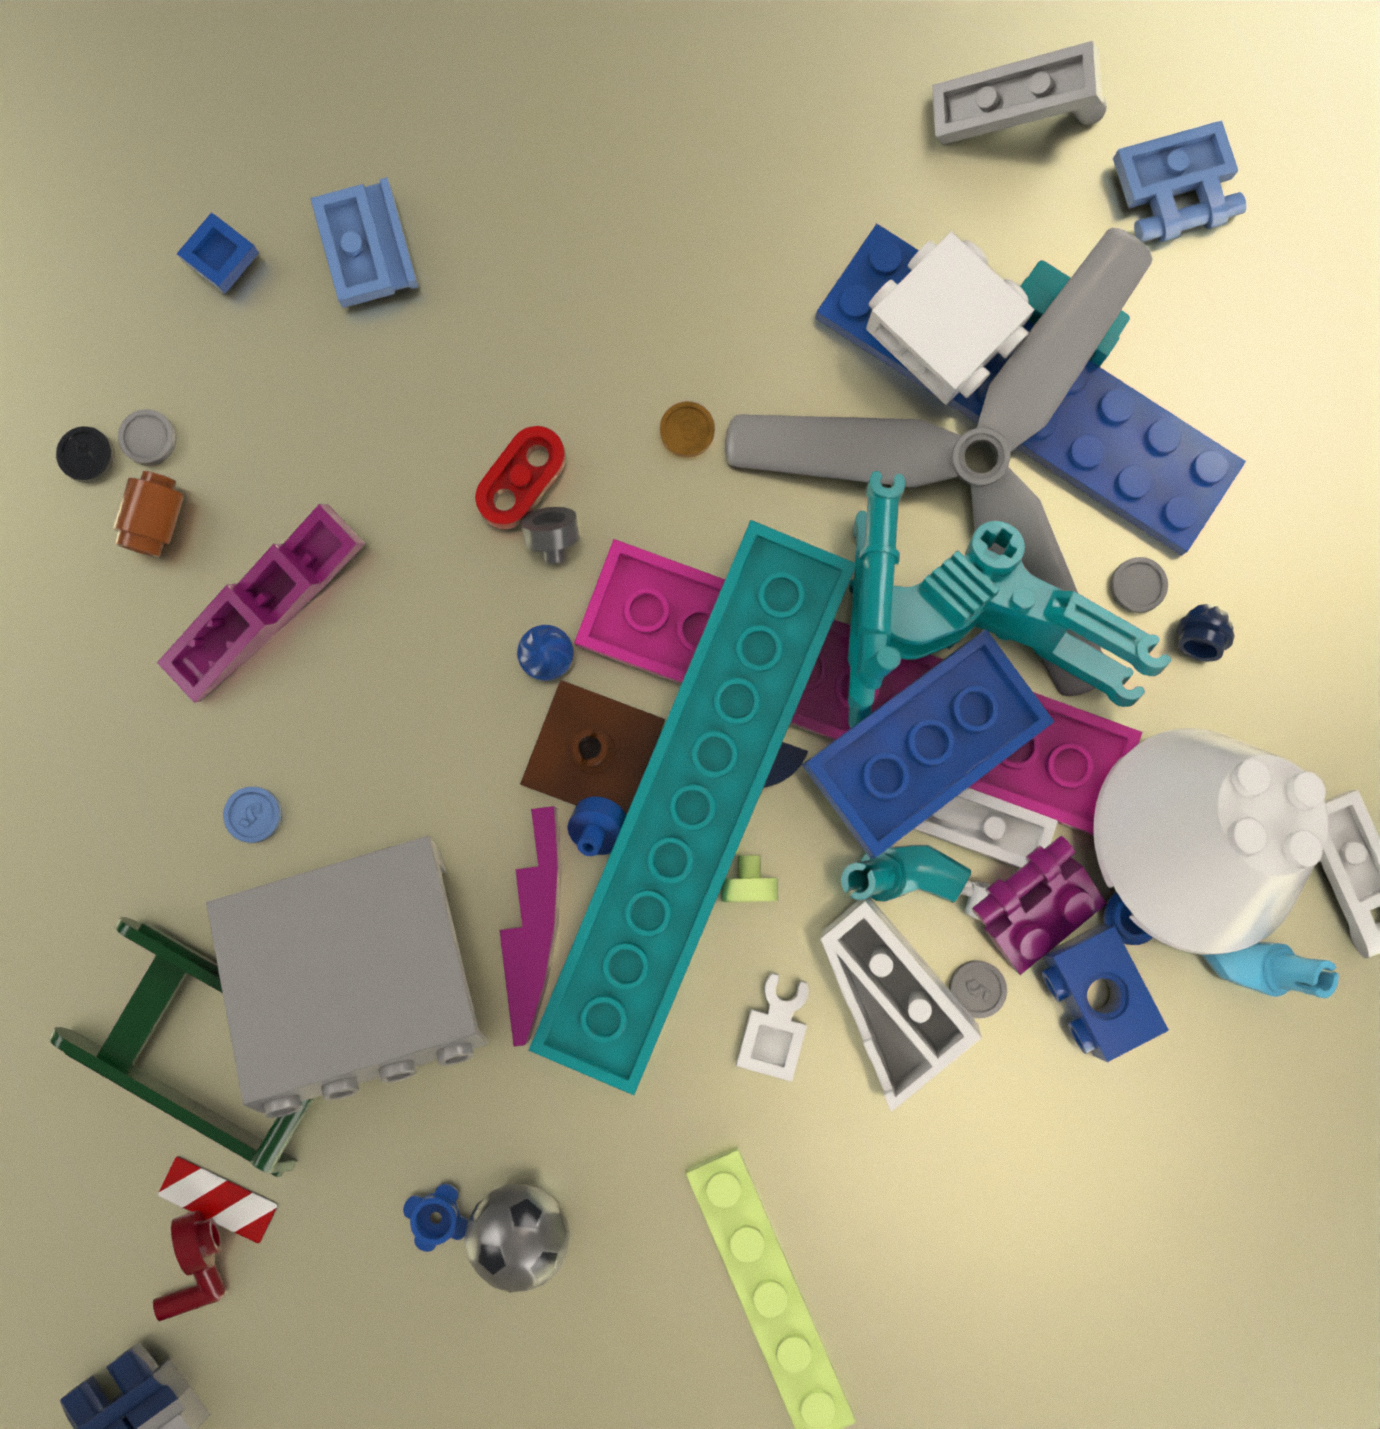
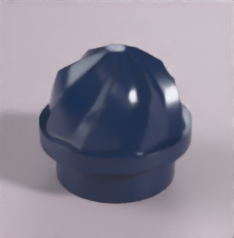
[1176,604,1235,661]

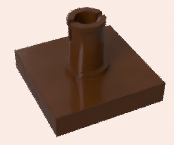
[520,680,665,816]

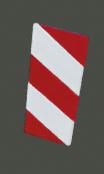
[158,1157,277,1244]

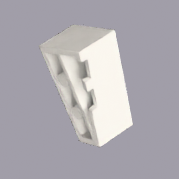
[821,897,982,1112]

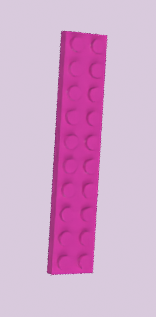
[574,539,1143,836]

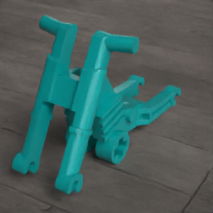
[848,471,1171,728]

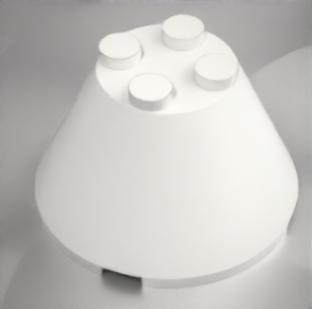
[1093,728,1328,955]

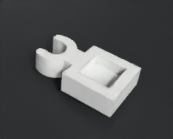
[736,972,809,1082]

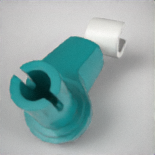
[841,845,991,920]

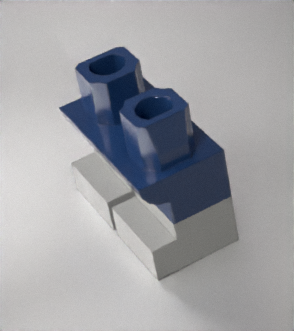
[59,1342,211,1429]

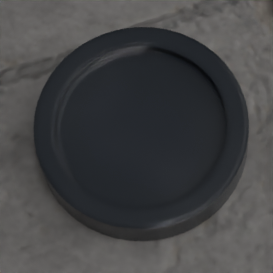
[56,426,115,483]

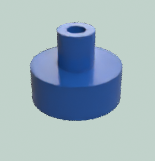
[567,797,626,856]

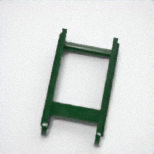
[49,917,314,1177]

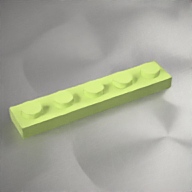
[686,1146,856,1429]

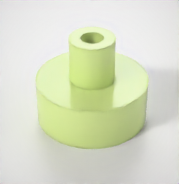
[721,855,778,902]

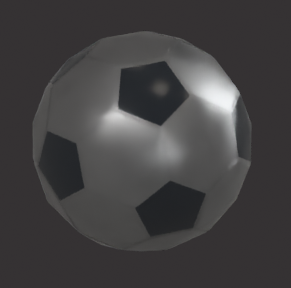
[464,1183,570,1293]

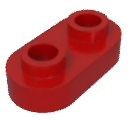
[475,426,566,529]

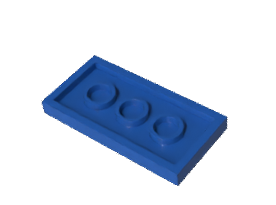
[802,629,1055,859]

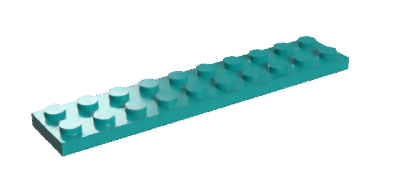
[528,520,857,1095]

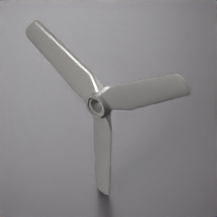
[725,227,1153,696]

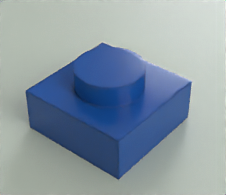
[177,212,259,294]

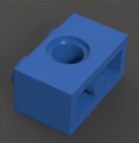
[1041,924,1169,1062]

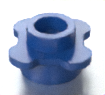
[403,1183,468,1252]

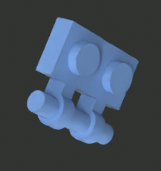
[1113,120,1247,242]

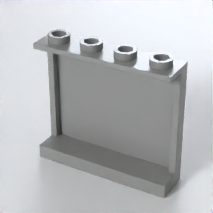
[206,835,488,1118]

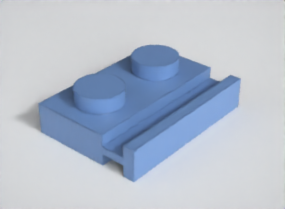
[310,177,419,308]

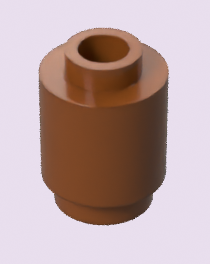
[113,471,184,558]

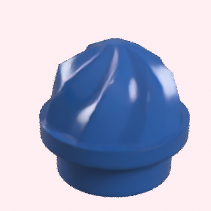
[517,625,574,681]

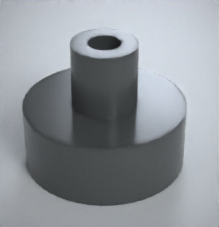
[521,507,580,564]

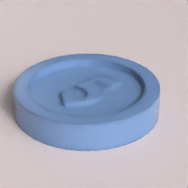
[223,787,282,843]

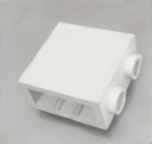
[866,231,1035,405]

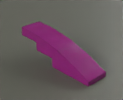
[157,504,366,703]
[499,806,562,1047]

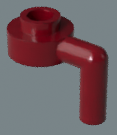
[153,1210,225,1322]

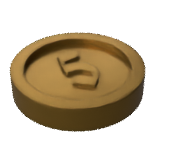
[660,401,715,458]

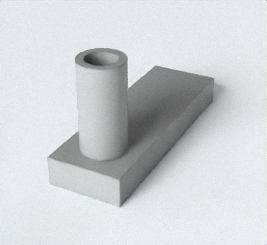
[932,41,1107,145]

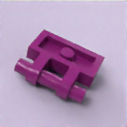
[972,836,1107,975]

